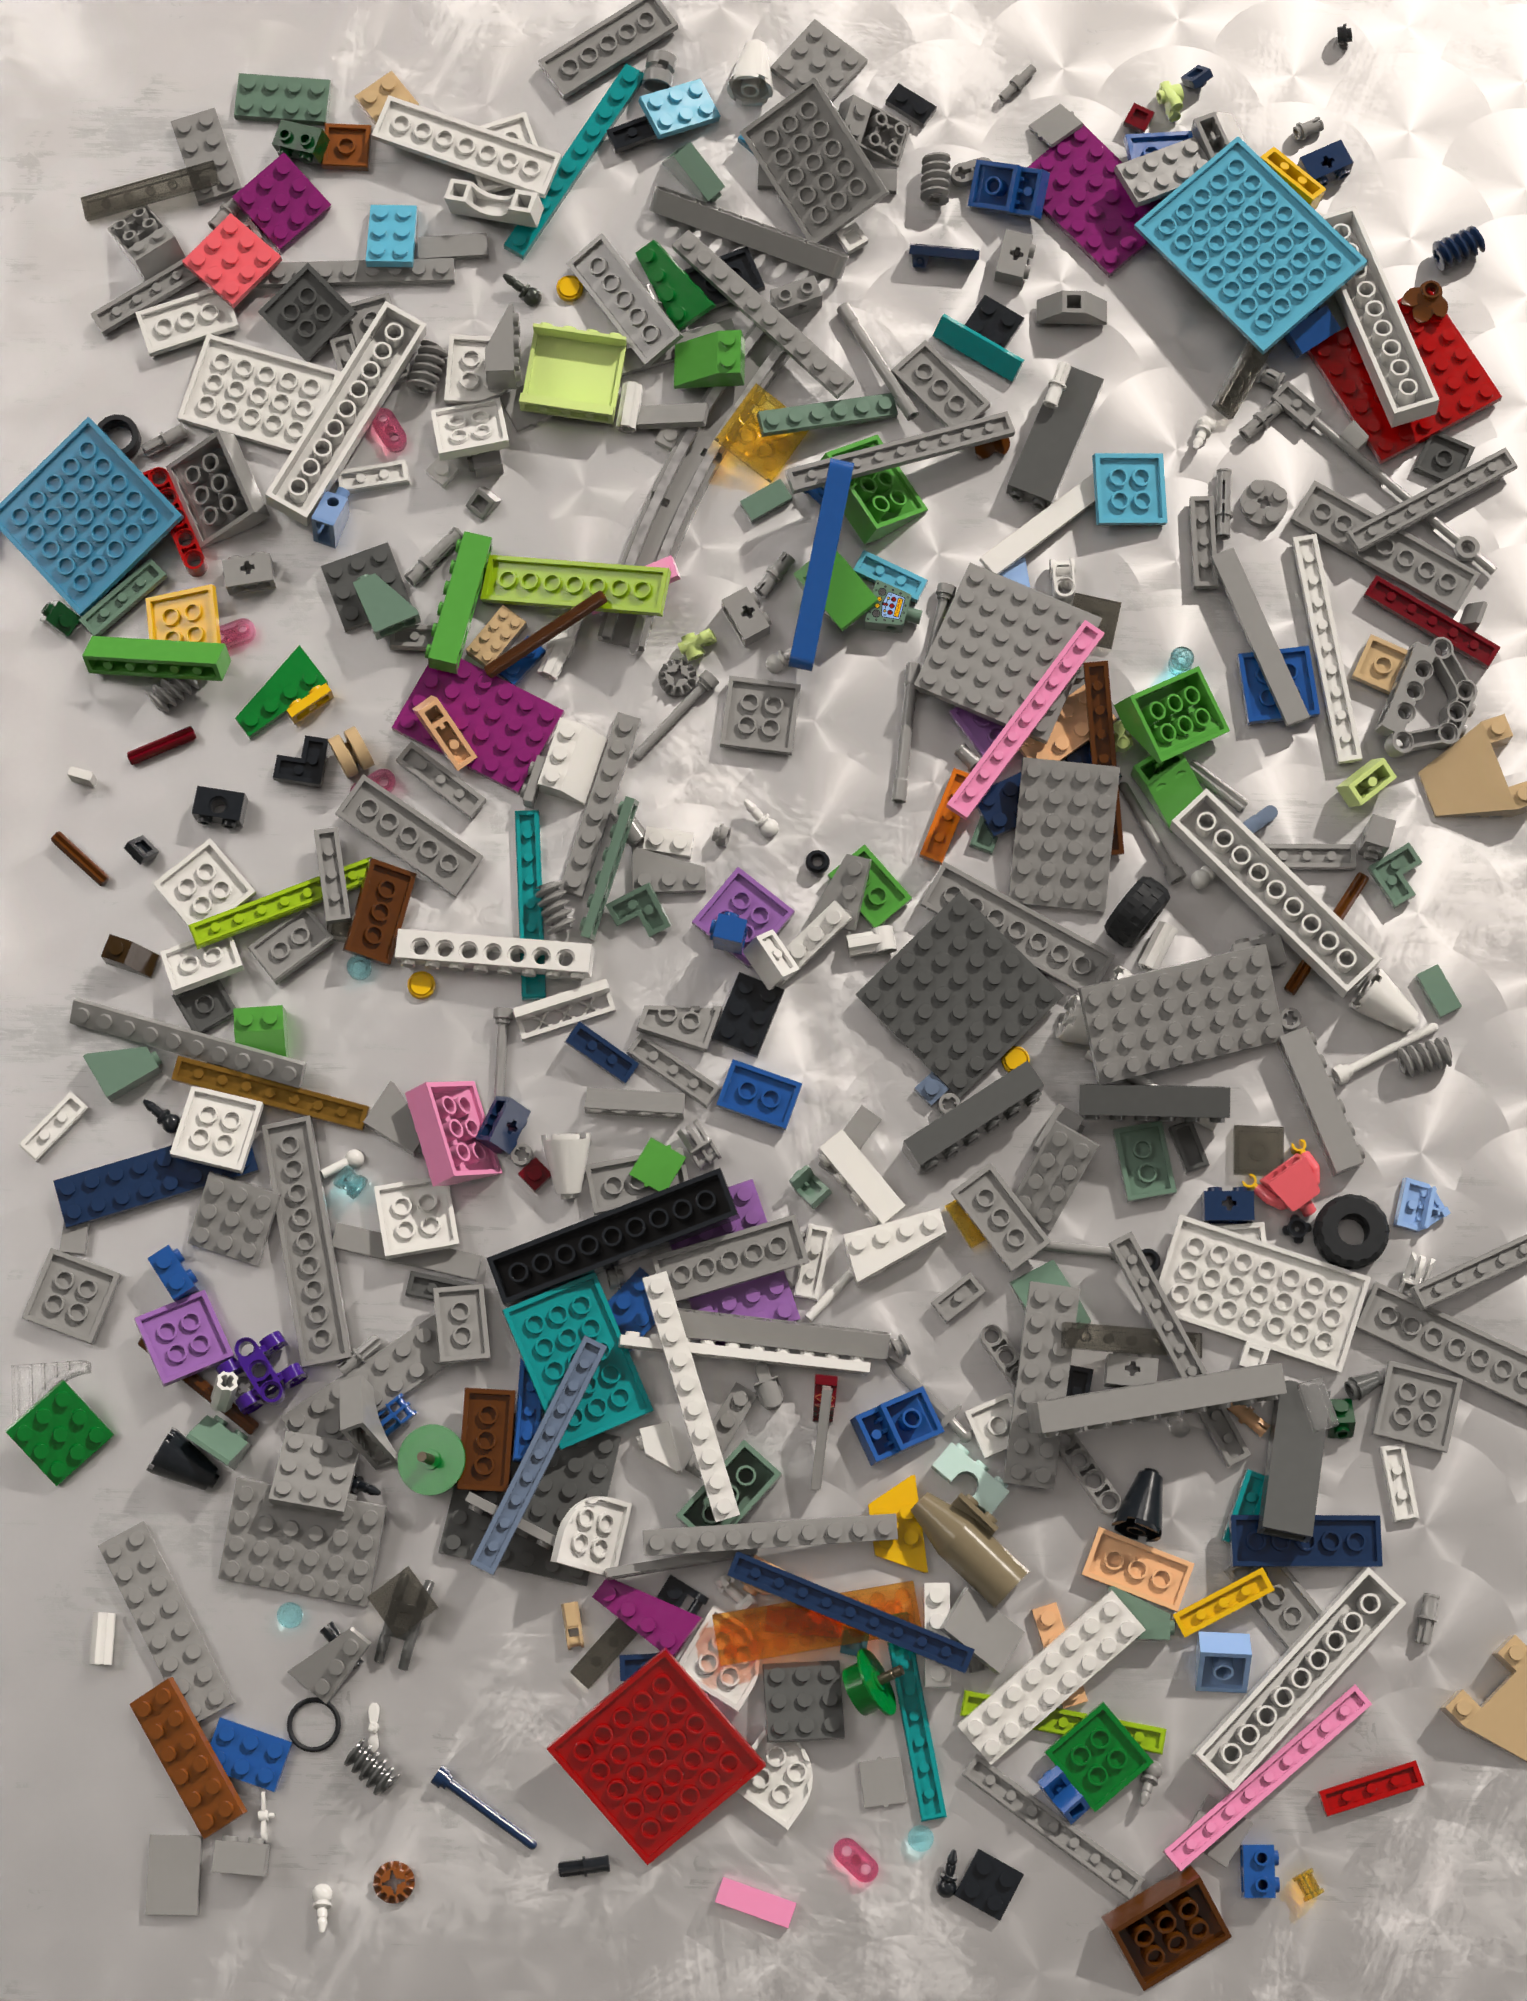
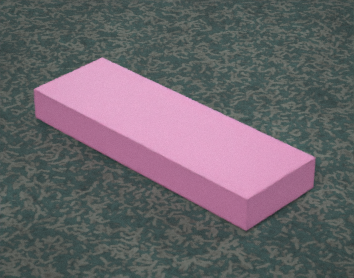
[715,1877,797,1928]

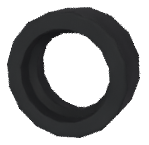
[98,414,141,459]

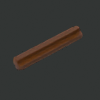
[51,831,109,886]

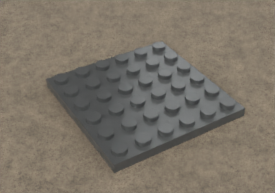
[856,892,1064,1099]
[438,1413,621,1586]

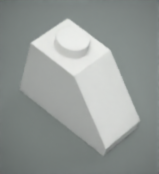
[636,1421,682,1474]

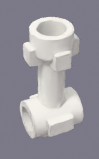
[715,1573,759,1618]

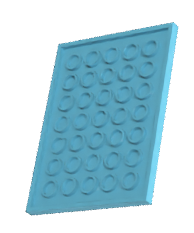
[1134,136,1368,355]

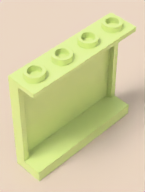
[519,322,627,424]

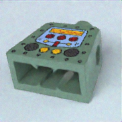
[864,580,923,633]

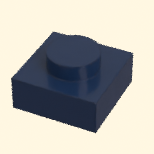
[1180,65,1214,89]

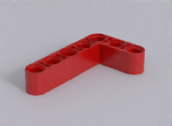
[143,467,208,577]

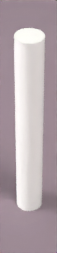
[805,1267,854,1322]

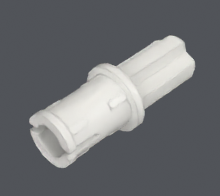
[1043,361,1071,409]

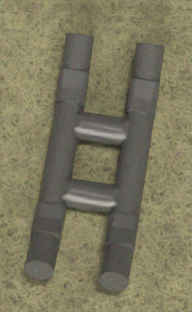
[374,1573,435,1671]

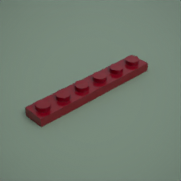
[1363,575,1501,669]

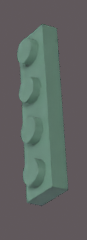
[79,558,168,636]

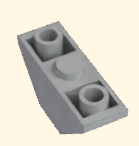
[1037,290,1107,325]

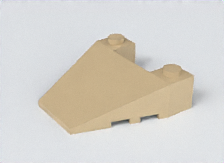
[1418,714,1527,817]
[1440,1635,1527,1762]

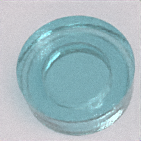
[347,955,372,980]
[277,1602,303,1628]
[908,1825,934,1852]

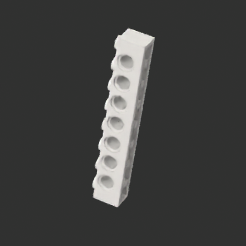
[395,929,594,981]

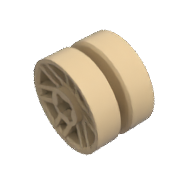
[328,726,375,779]

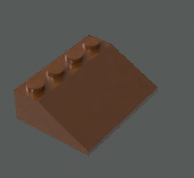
[1101,1864,1232,1991]

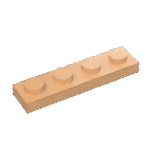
[1031,1602,1088,1709]

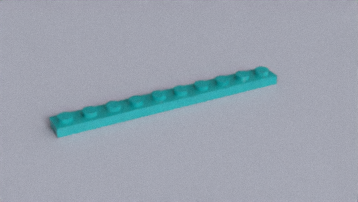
[504,63,644,260]

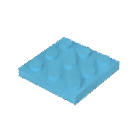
[1092,453,1168,525]

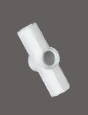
[537,609,584,681]

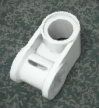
[1049,558,1076,604]

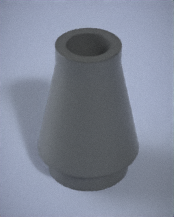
[1344,1371,1384,1400]

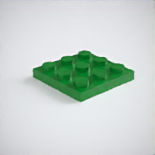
[5,1379,114,1486]
[1044,1701,1154,1812]

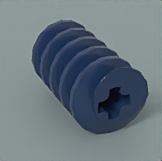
[1432,226,1485,271]

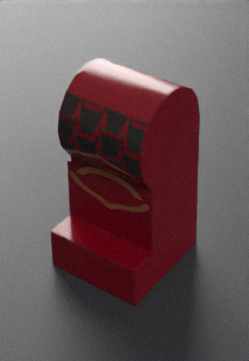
[813,1374,838,1424]

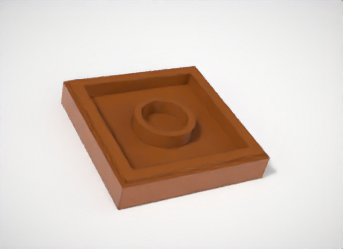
[322,123,372,171]

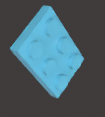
[638,78,721,140]
[366,205,418,268]

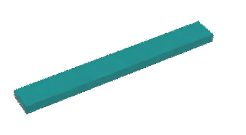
[515,810,547,1001]
[887,1612,947,1822]

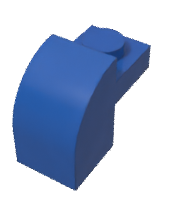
[1038,1765,1090,1825]

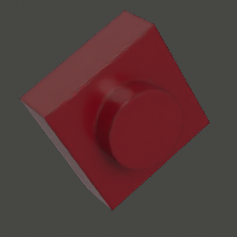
[1123,103,1155,133]
[518,1157,551,1193]

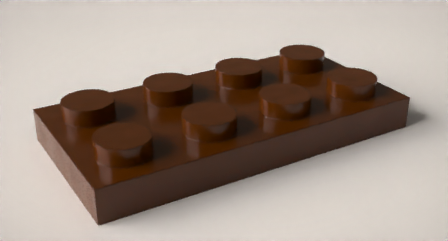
[343,858,417,966]
[457,1388,516,1493]

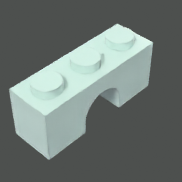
[931,1442,1010,1514]

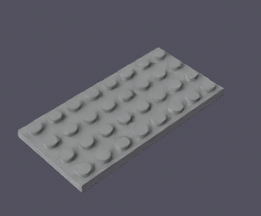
[1078,944,1284,1085]

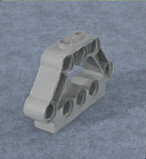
[1374,637,1477,758]

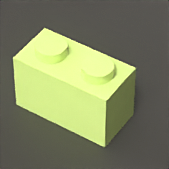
[1336,758,1397,807]

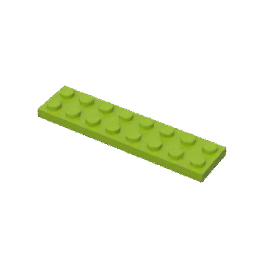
[480,555,671,617]

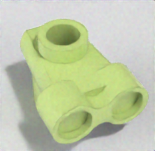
[1156,81,1184,122]
[678,628,717,661]
[1113,721,1134,753]

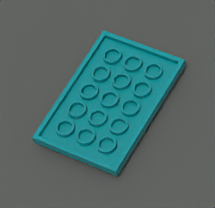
[502,1272,654,1450]

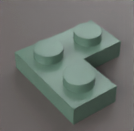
[1367,843,1422,909]
[606,882,672,937]

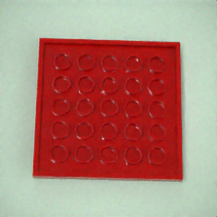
[1307,291,1502,464]
[547,1647,766,1865]

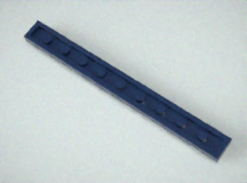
[727,1551,975,1674]

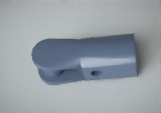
[1243,805,1278,834]

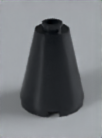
[146,1427,220,1490]
[1112,1468,1163,1542]

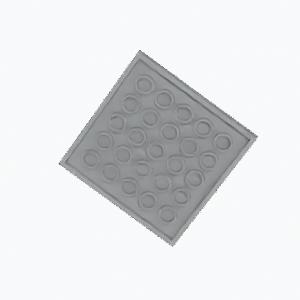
[913,563,1102,744]

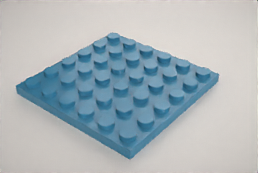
[0,417,184,617]

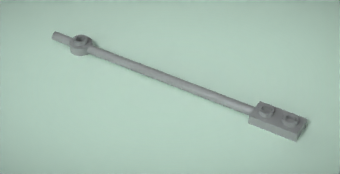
[1271,381,1497,575]

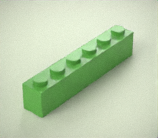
[425,531,492,674]
[82,636,231,681]

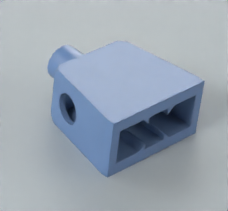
[311,487,350,549]

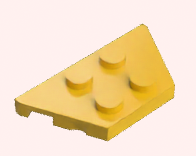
[868,1475,928,1573]

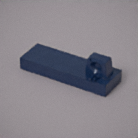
[909,243,980,268]
[564,1021,639,1084]

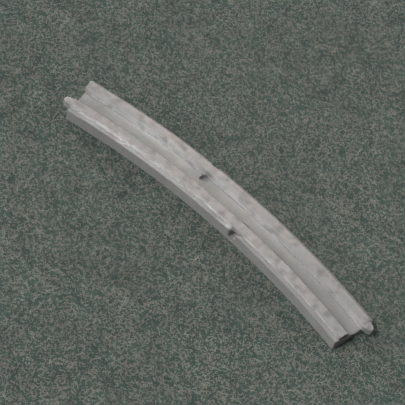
[598,324,790,655]

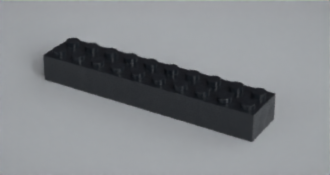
[487,1168,740,1308]

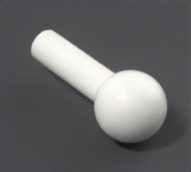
[320,1149,365,1179]

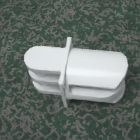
[1398,1252,1436,1298]

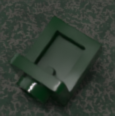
[40,600,81,637]
[1327,1398,1356,1439]

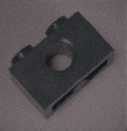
[192,786,248,829]

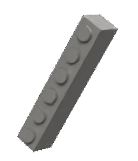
[1276,1026,1365,1177]

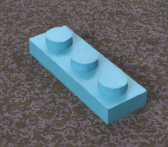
[853,550,928,603]

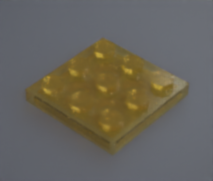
[714,383,809,483]

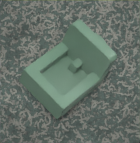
[789,1165,832,1209]

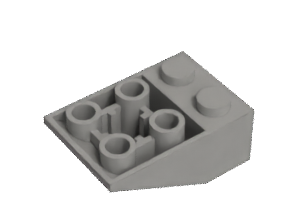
[838,95,911,167]
[107,204,186,280]
[485,304,521,390]

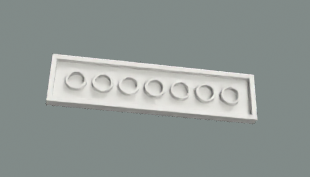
[371,95,562,198]
[957,1590,1146,1765]

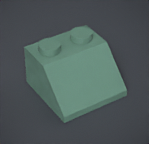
[186,1415,252,1470]

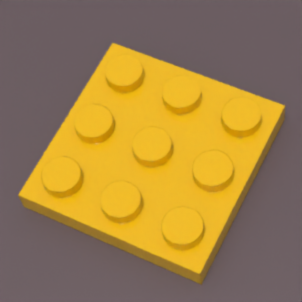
[145,584,221,643]

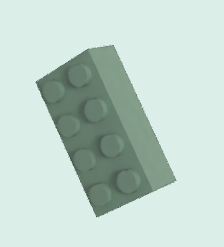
[676,1440,782,1527]

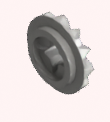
[658,658,697,696]

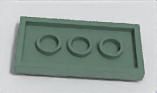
[234,73,331,126]

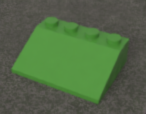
[821,435,928,545]
[1114,666,1230,763]

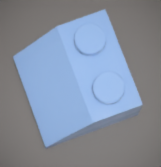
[1195,1631,1252,1693]

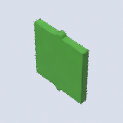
[629,1138,686,1192]

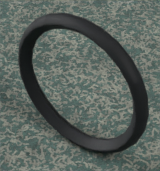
[287,1697,341,1752]

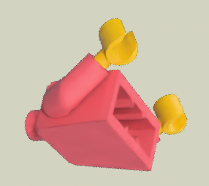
[1242,1139,1320,1217]

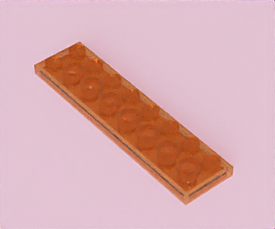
[712,1581,922,1667]

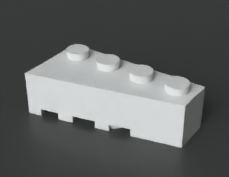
[843,1208,946,1287]

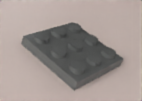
[258,263,358,362]
[321,542,412,633]
[762,1660,845,1743]

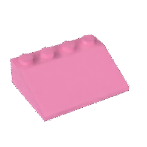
[405,1081,502,1186]

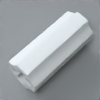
[616,381,643,433]
[1137,921,1178,971]
[210,1371,238,1413]
[89,1612,116,1665]

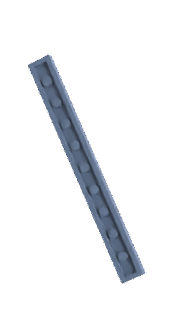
[470,1336,607,1576]

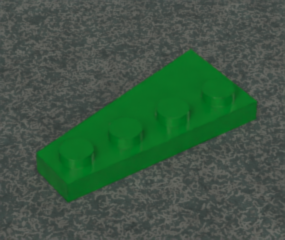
[635,240,716,332]
[235,645,328,739]

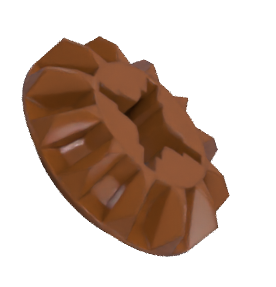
[373,1861,415,1904]

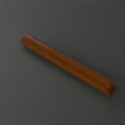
[484,590,608,678]
[1284,872,1369,995]
[138,1337,259,1435]

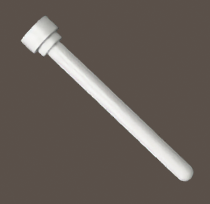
[1331,1023,1438,1086]

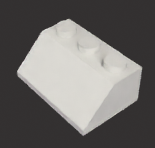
[537,717,607,805]

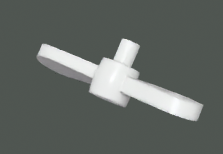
[368,1703,380,1753]
[258,1791,275,1841]

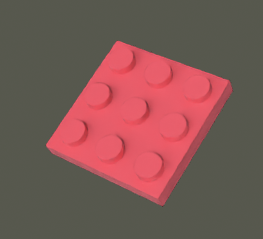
[182,213,282,308]

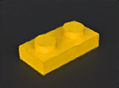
[286,683,334,724]

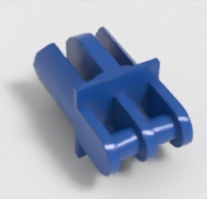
[378,1393,418,1437]

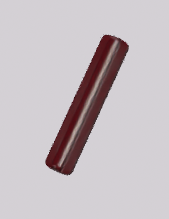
[127,726,196,765]

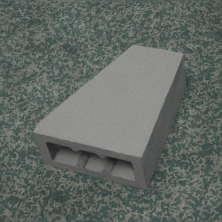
[363,1081,422,1157]

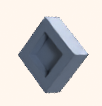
[914,1072,949,1107]

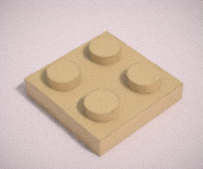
[355,70,419,125]
[1351,634,1408,695]

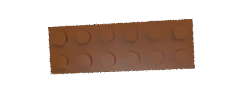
[129,1677,248,1839]

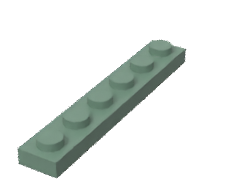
[757,393,898,437]
[579,796,639,940]

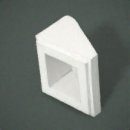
[1340,420,1369,451]

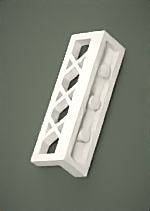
[513,979,616,1041]

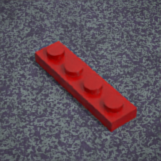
[1317,1760,1424,1817]

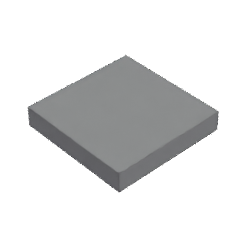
[1187,1795,1253,1868]

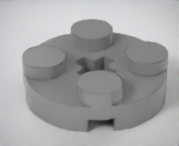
[1240,480,1288,528]

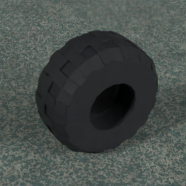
[1104,876,1171,948]
[1313,1194,1390,1270]

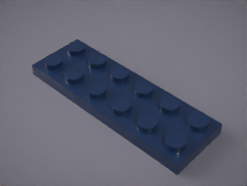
[976,741,1122,839]
[1229,1515,1383,1567]

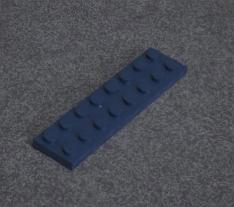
[53,1145,259,1228]

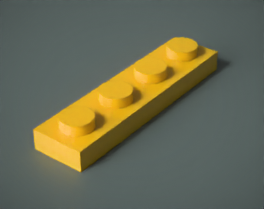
[1172,1567,1275,1637]

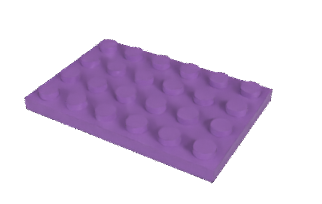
[670,1179,801,1346]

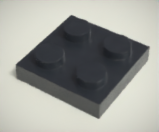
[965,295,1025,349]
[954,1849,1024,1921]

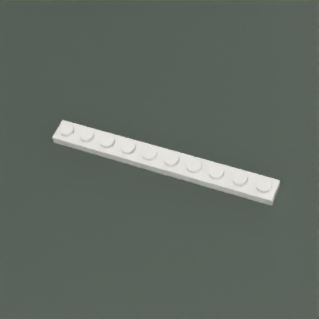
[1292,534,1363,765]
[642,1271,740,1523]
[618,1331,871,1375]

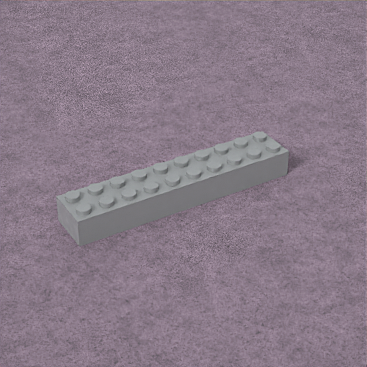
[1026,1363,1287,1438]

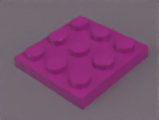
[232,153,331,252]

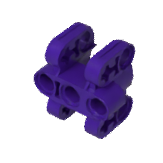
[216,1331,308,1415]

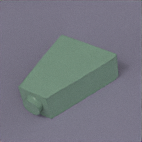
[662,142,725,204]
[353,573,421,640]
[83,1046,162,1102]
[1107,1586,1175,1641]

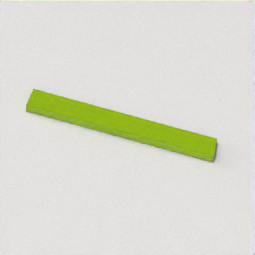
[188,857,372,949]
[960,1690,1166,1755]

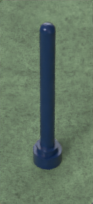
[430,1765,537,1850]

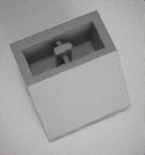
[1191,112,1247,160]

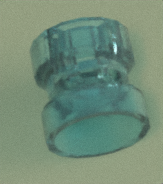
[1168,646,1194,676]
[333,1165,368,1199]

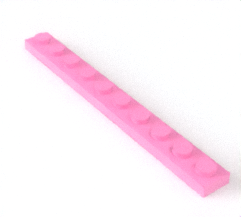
[946,620,1105,820]
[1163,1684,1372,1872]

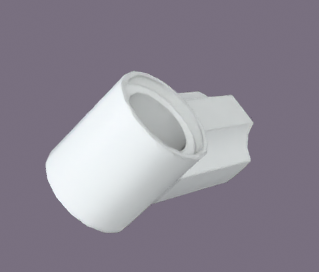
[846,925,897,957]

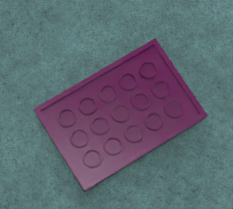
[1028,124,1161,277]
[392,658,565,795]

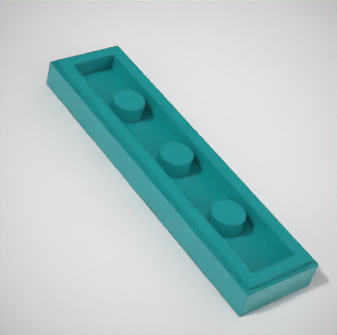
[933,314,1025,382]

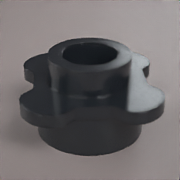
[1282,1214,1312,1244]

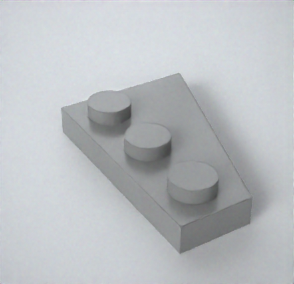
[632,846,706,894]
[808,854,872,931]
[637,1005,722,1053]
[287,1627,372,1704]

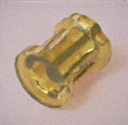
[1292,1868,1325,1902]

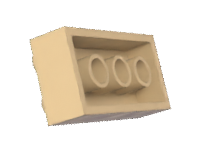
[466,605,527,667]

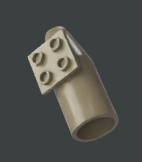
[910,1492,1029,1608]

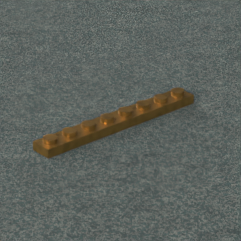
[171,1055,370,1131]

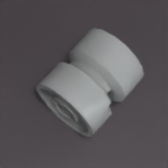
[642,50,677,92]

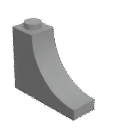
[339,1374,398,1470]

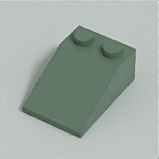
[1009,1260,1091,1333]

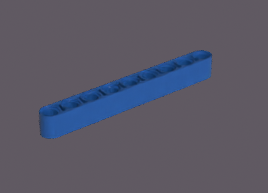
[788,458,854,671]

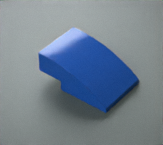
[967,159,1050,219]
[850,1386,945,1466]

